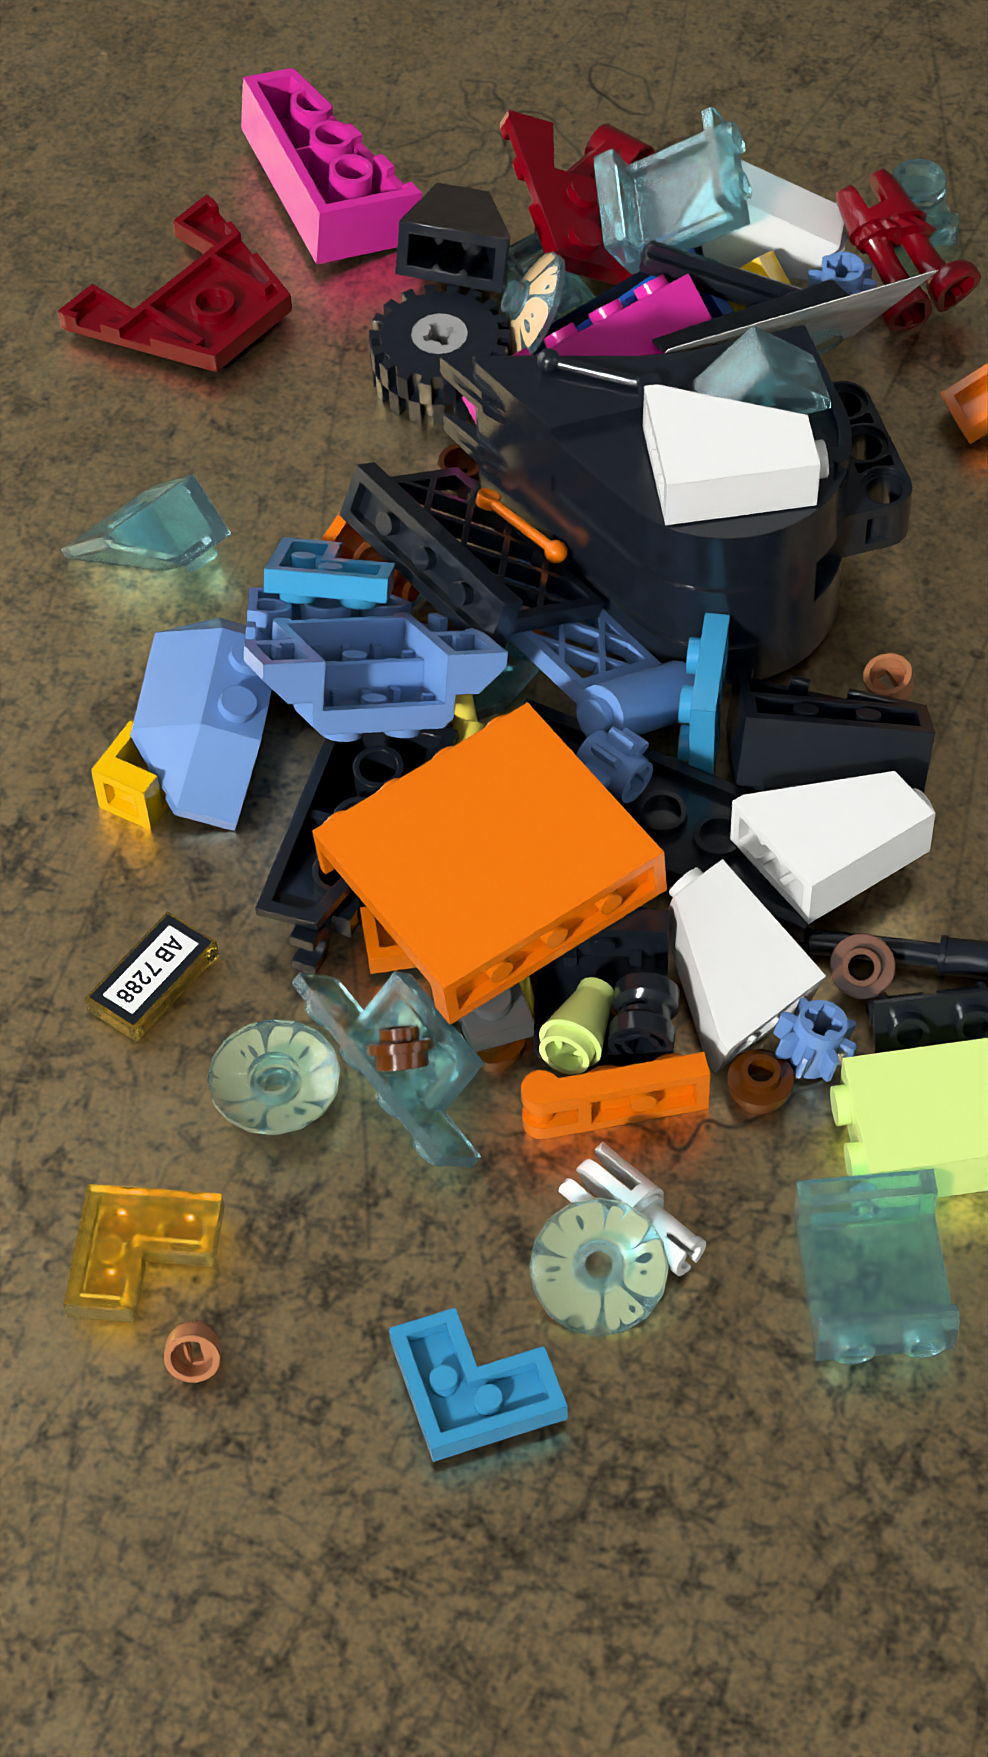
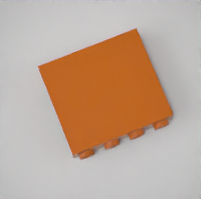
[312,702,667,1025]

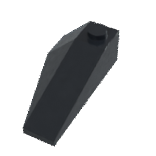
[255,727,459,930]

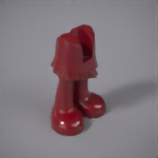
[835,168,981,331]

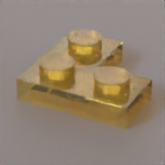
[63,1184,225,1323]

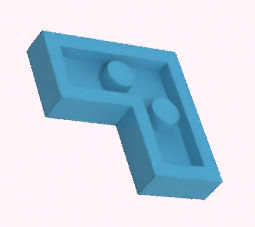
[263,537,395,609]
[678,613,730,775]
[389,1307,568,1462]

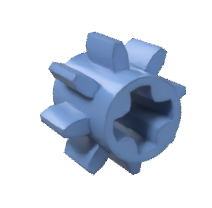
[807,252,877,295]
[576,726,653,803]
[773,998,858,1082]

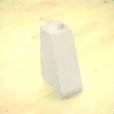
[677,154,848,280]
[643,384,829,525]
[730,771,936,924]
[667,859,826,1074]

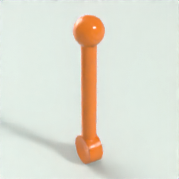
[475,488,568,564]

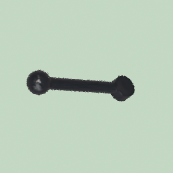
[537,348,662,397]

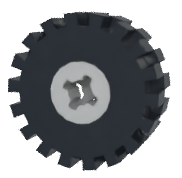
[369,284,511,425]

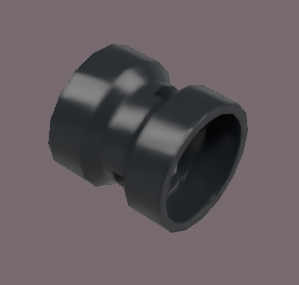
[608,972,680,1063]

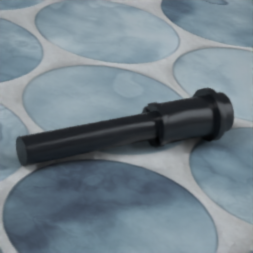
[809,929,988,980]

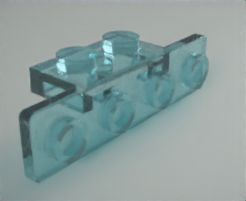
[292,971,484,1168]

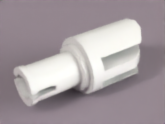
[558,1141,706,1276]

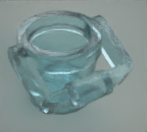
[892,159,959,250]

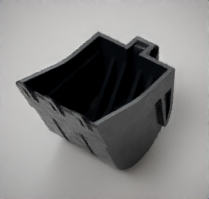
[440,325,913,685]

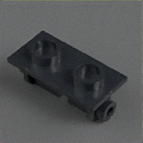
[866,981,988,1054]

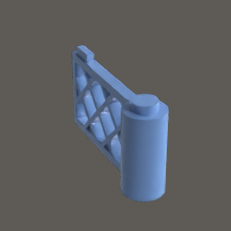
[494,559,695,737]

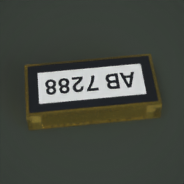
[85,911,219,1042]

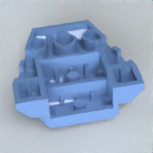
[244,587,508,742]

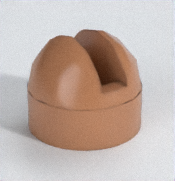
[863,653,914,700]
[164,1320,221,1383]

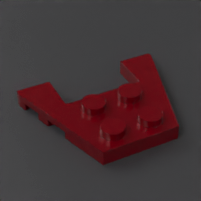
[500,110,700,285]
[57,194,292,372]

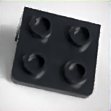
[533,906,670,1063]

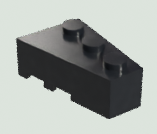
[725,663,935,793]

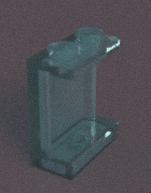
[593,106,752,274]
[793,1169,960,1364]

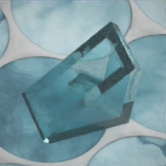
[693,325,831,414]

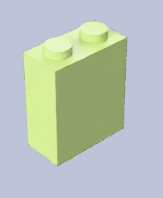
[830,1038,988,1208]

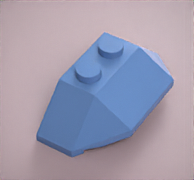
[130,617,272,831]

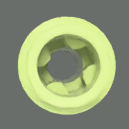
[539,977,614,1075]

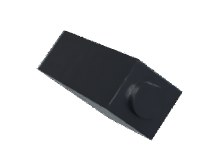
[395,182,511,294]

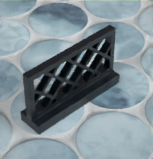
[339,462,605,649]

